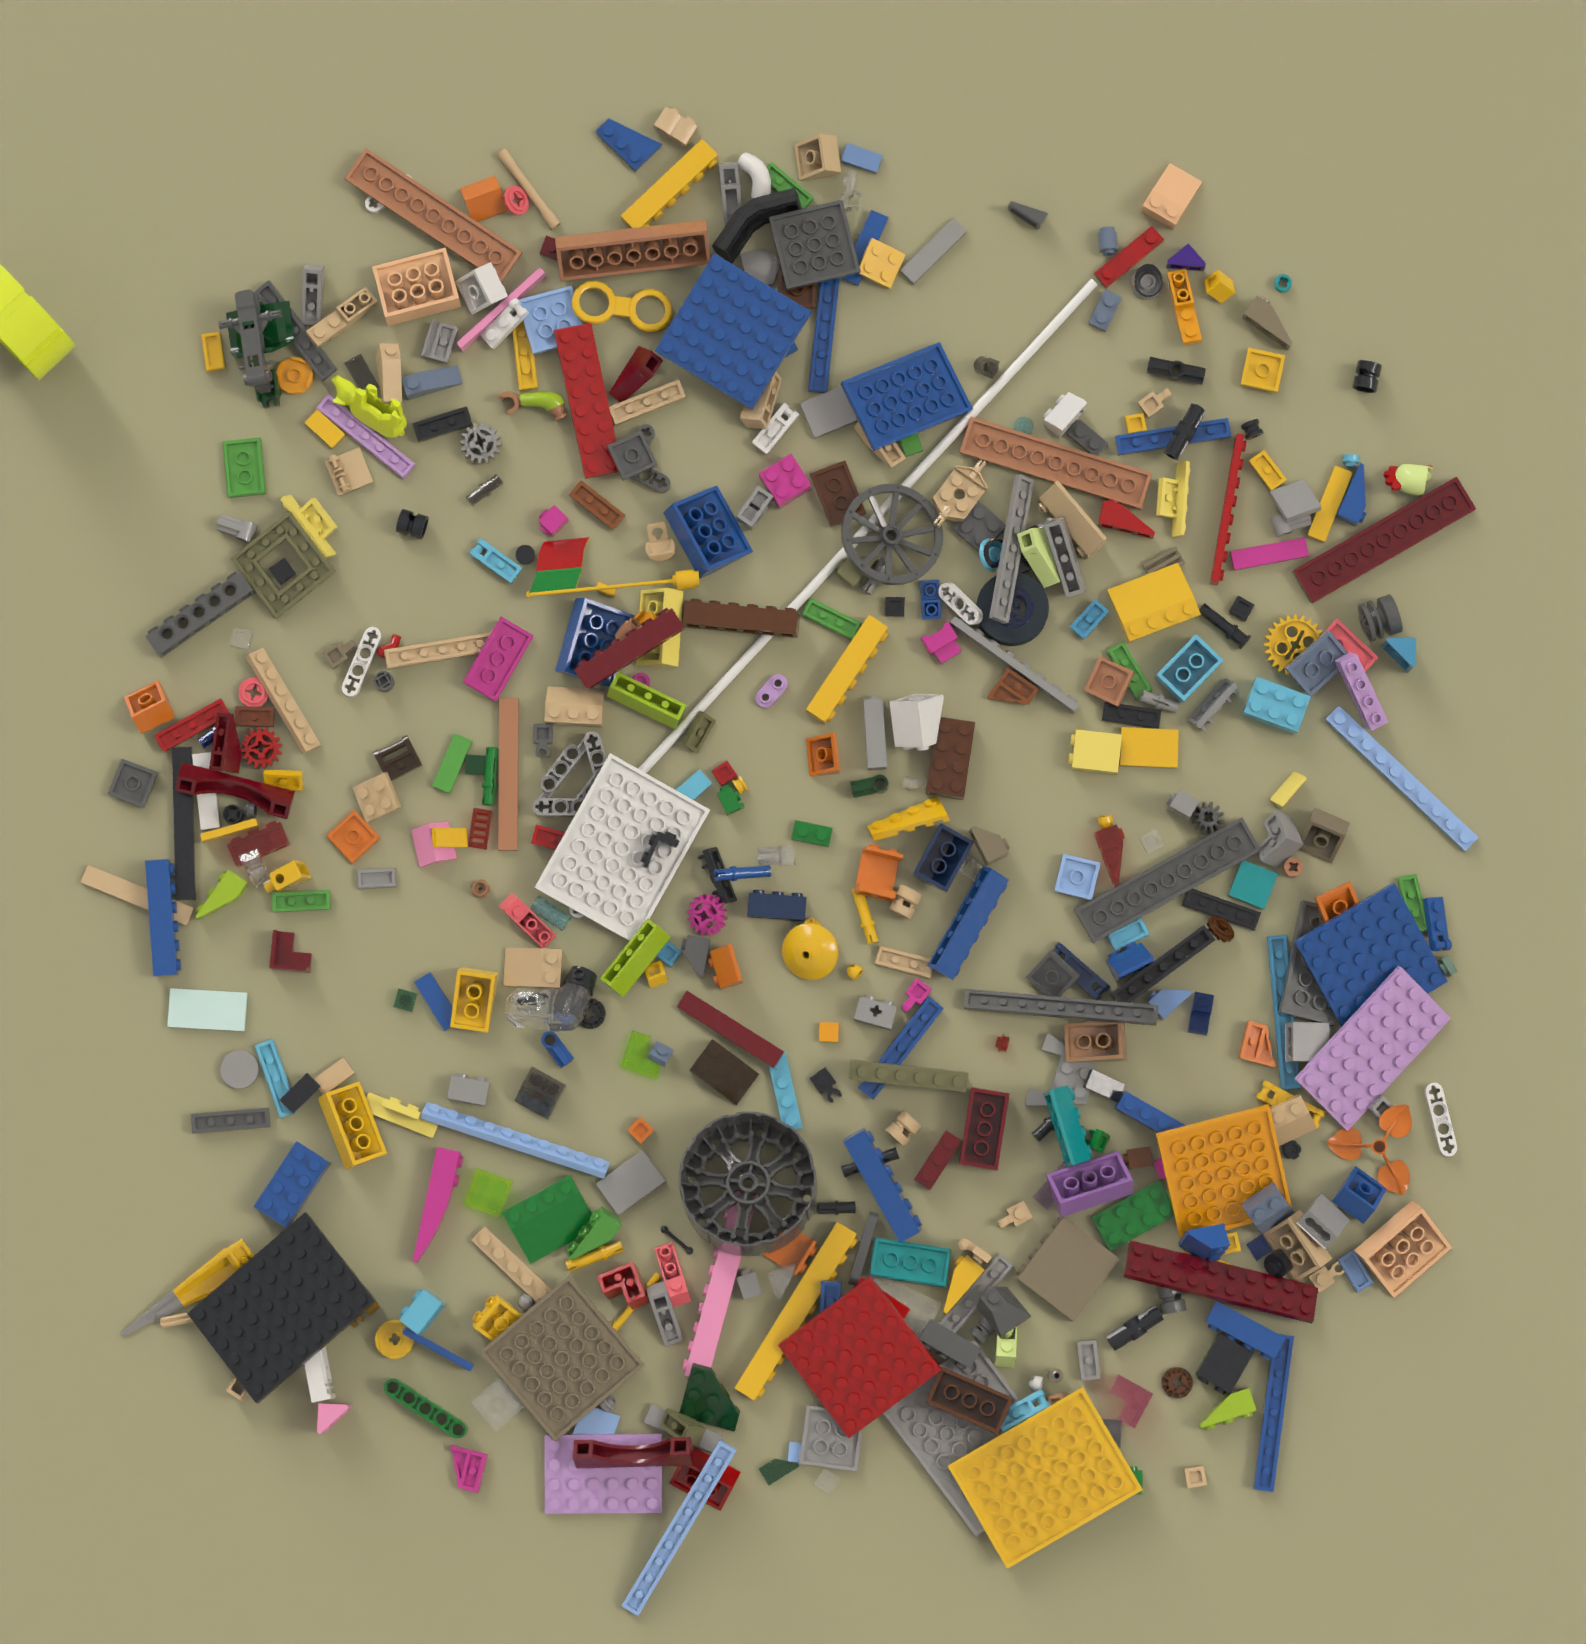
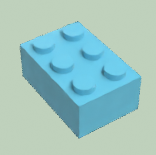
[1155,634,1224,704]
[1242,677,1311,735]
[399,1289,447,1335]

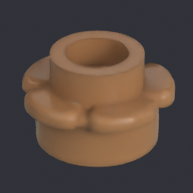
[471,879,490,898]

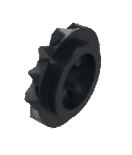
[577,998,606,1029]

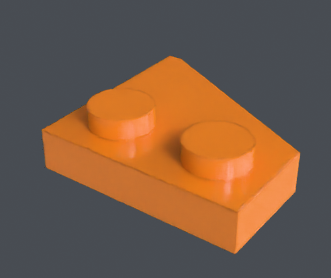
[1238,1021,1275,1068]

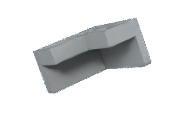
[1258,810,1303,868]

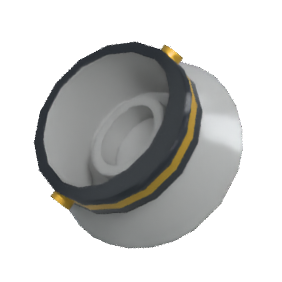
[1131,264,1164,300]

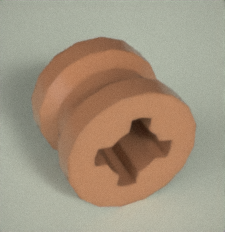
[1282,857,1303,878]

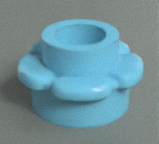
[1342,454,1361,467]

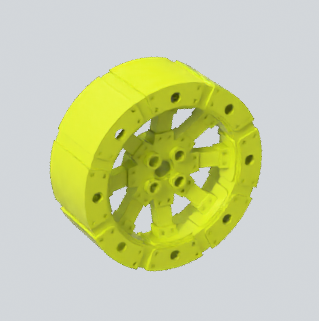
[0,264,76,380]

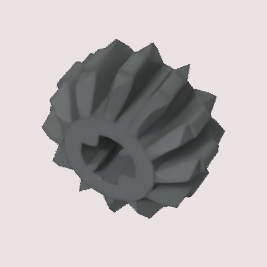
[1192,802,1224,834]

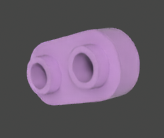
[756,674,788,708]

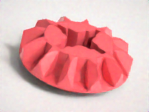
[502,185,529,216]
[238,677,269,707]

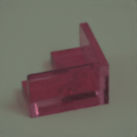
[1109,1374,1153,1428]

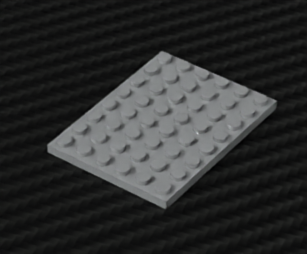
[883,1340,1020,1536]

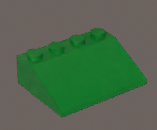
[502,1175,592,1264]

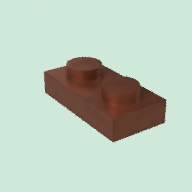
[235,706,275,727]

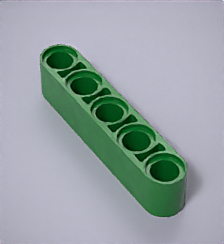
[384,1378,468,1438]

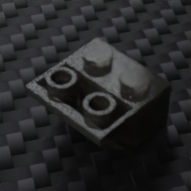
[515,1067,567,1120]

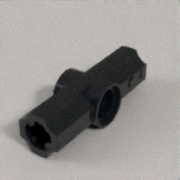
[1147,357,1206,385]
[1164,403,1206,461]
[1106,1306,1164,1351]

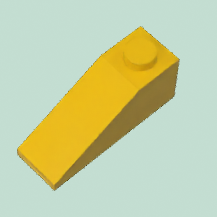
[943,1255,984,1314]

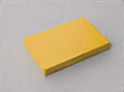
[1120,727,1179,768]

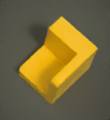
[1204,270,1235,303]

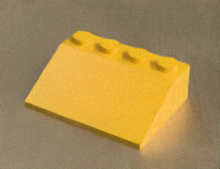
[1107,563,1201,643]

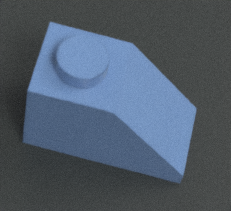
[1147,989,1192,1020]

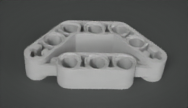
[532,731,607,818]

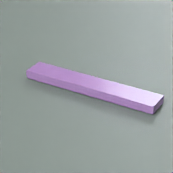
[316,394,416,479]

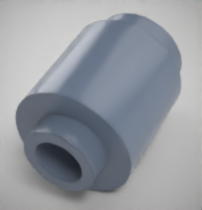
[1098,226,1118,256]

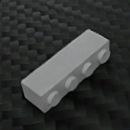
[1044,516,1087,598]

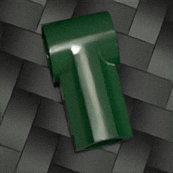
[850,774,889,798]

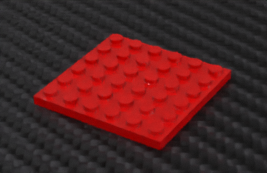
[778,1275,942,1438]

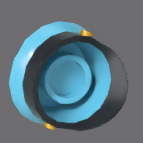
[979,538,1003,572]

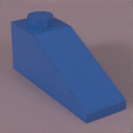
[1335,463,1367,527]

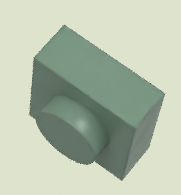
[1439,955,1458,977]

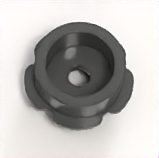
[243,801,257,820]

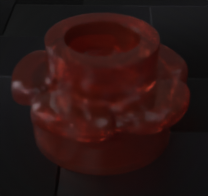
[995,1034,1010,1052]

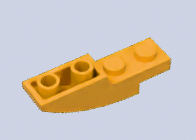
[1167,269,1202,346]

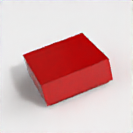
[711,761,738,787]

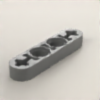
[848,1211,879,1286]

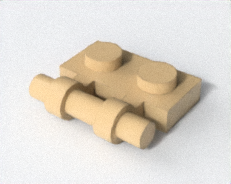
[958,1239,992,1264]

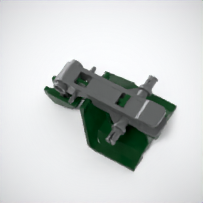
[218,290,294,409]

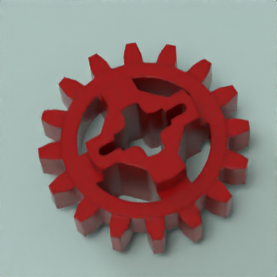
[241,727,283,769]

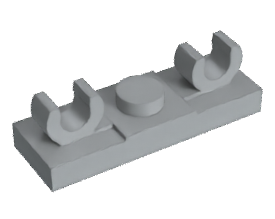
[1188,678,1239,732]

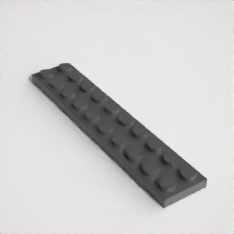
[1075,817,1261,944]

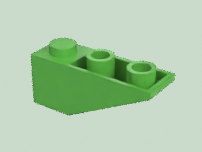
[566,1206,622,1260]

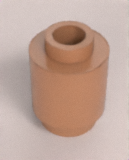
[615,618,642,640]

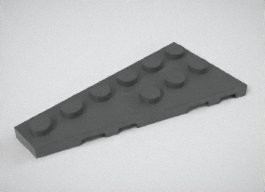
[1279,900,1334,1026]

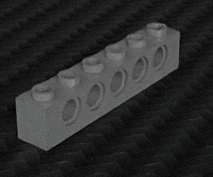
[145,572,255,658]

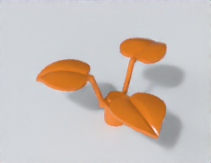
[1327,1104,1412,1195]

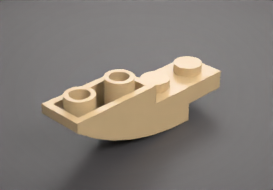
[305,287,378,348]

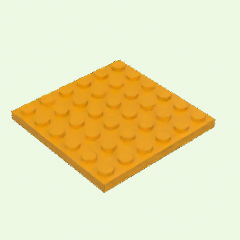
[1155,1104,1292,1239]

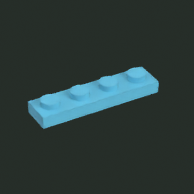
[769,1053,803,1130]

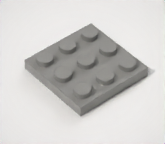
[799,1405,863,1472]

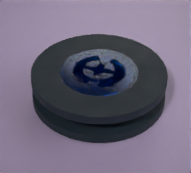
[976,572,1049,646]

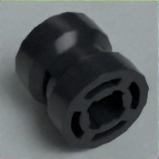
[222,804,244,825]

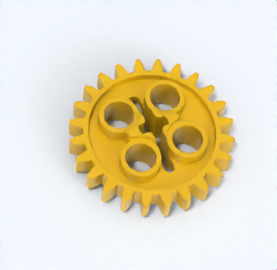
[1263,614,1322,675]

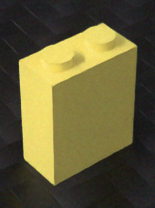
[1068,729,1122,775]

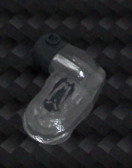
[505,966,597,1032]

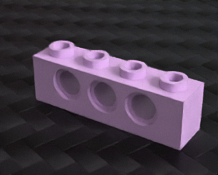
[1334,652,1388,731]

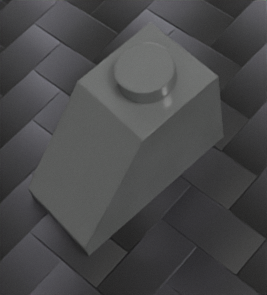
[681,935,711,978]

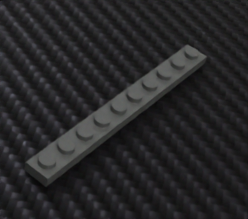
[964,989,1159,1026]

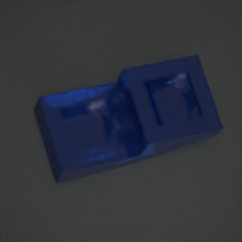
[1187,992,1214,1036]

